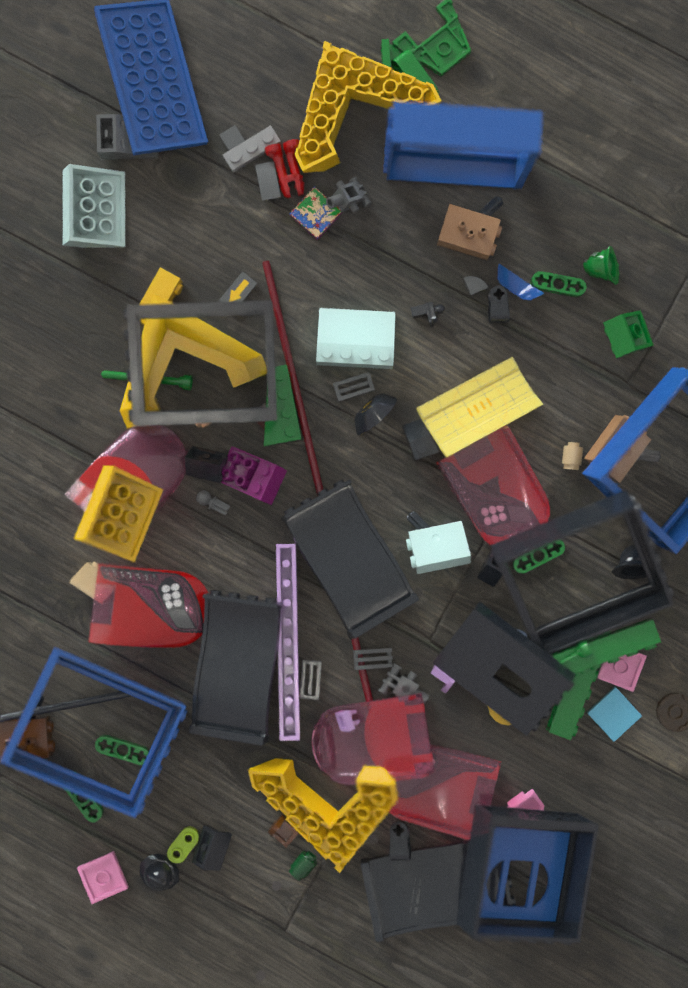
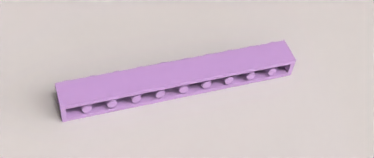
[276,544,300,741]

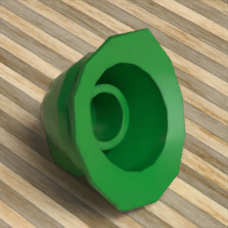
[583,246,619,285]

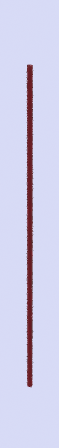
[262,261,374,713]

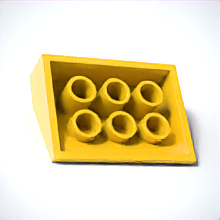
[74,466,163,562]

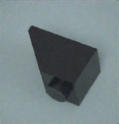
[477,548,509,587]

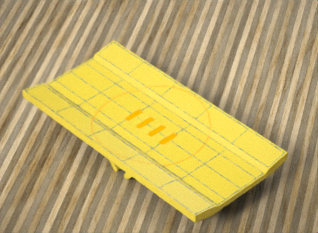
[416,357,543,458]

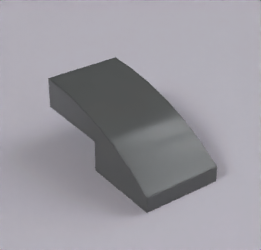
[255,162,281,202]

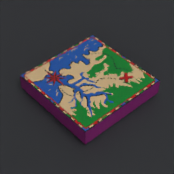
[289,186,343,240]

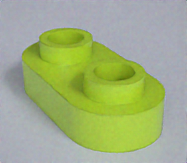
[167,826,199,863]

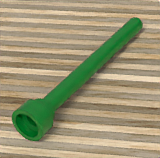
[101,371,193,391]

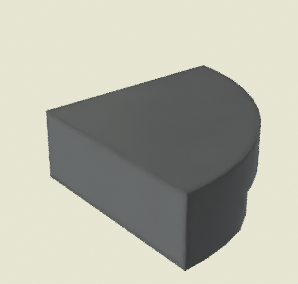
[463,276,488,296]

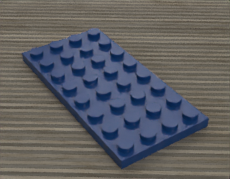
[94,0,208,155]

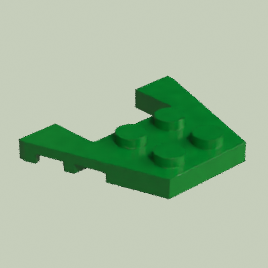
[392,0,471,76]

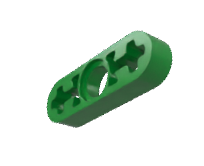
[531,271,587,297]
[512,540,565,573]
[95,735,149,765]
[65,789,104,822]

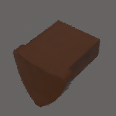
[268,815,299,848]

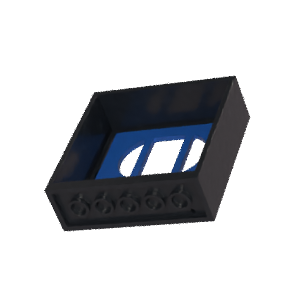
[456,804,599,945]

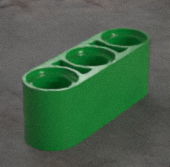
[391,50,439,95]

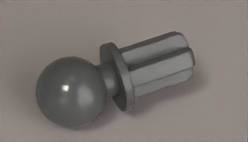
[196,490,230,515]

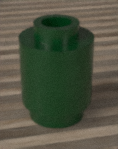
[289,851,317,881]

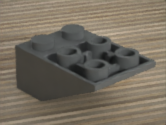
[96,114,158,160]

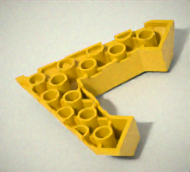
[295,41,442,173]
[120,293,267,429]
[248,758,398,873]

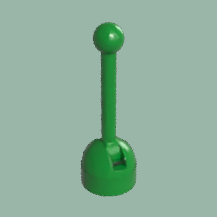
[560,641,593,664]

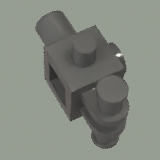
[326,177,372,213]
[378,663,429,705]

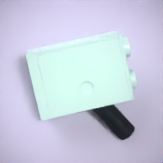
[406,512,471,574]

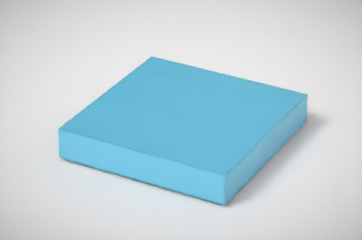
[587,687,642,742]

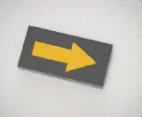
[219,271,258,302]

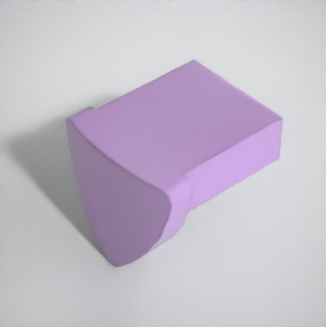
[431,665,455,693]

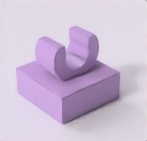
[335,710,360,732]

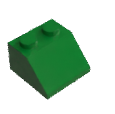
[603,310,654,358]

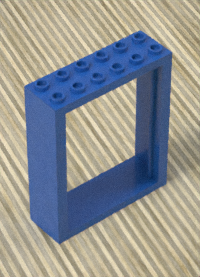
[383,101,543,189]
[582,367,688,554]
[0,647,187,818]

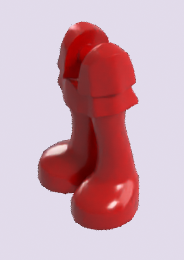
[264,139,304,198]

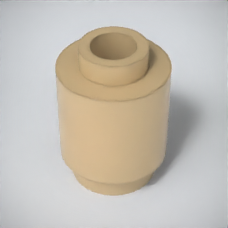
[562,442,583,470]

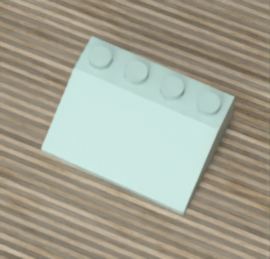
[63,164,125,248]
[316,308,395,369]

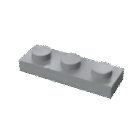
[223,125,281,173]

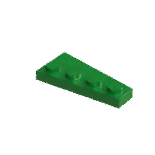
[263,365,301,447]

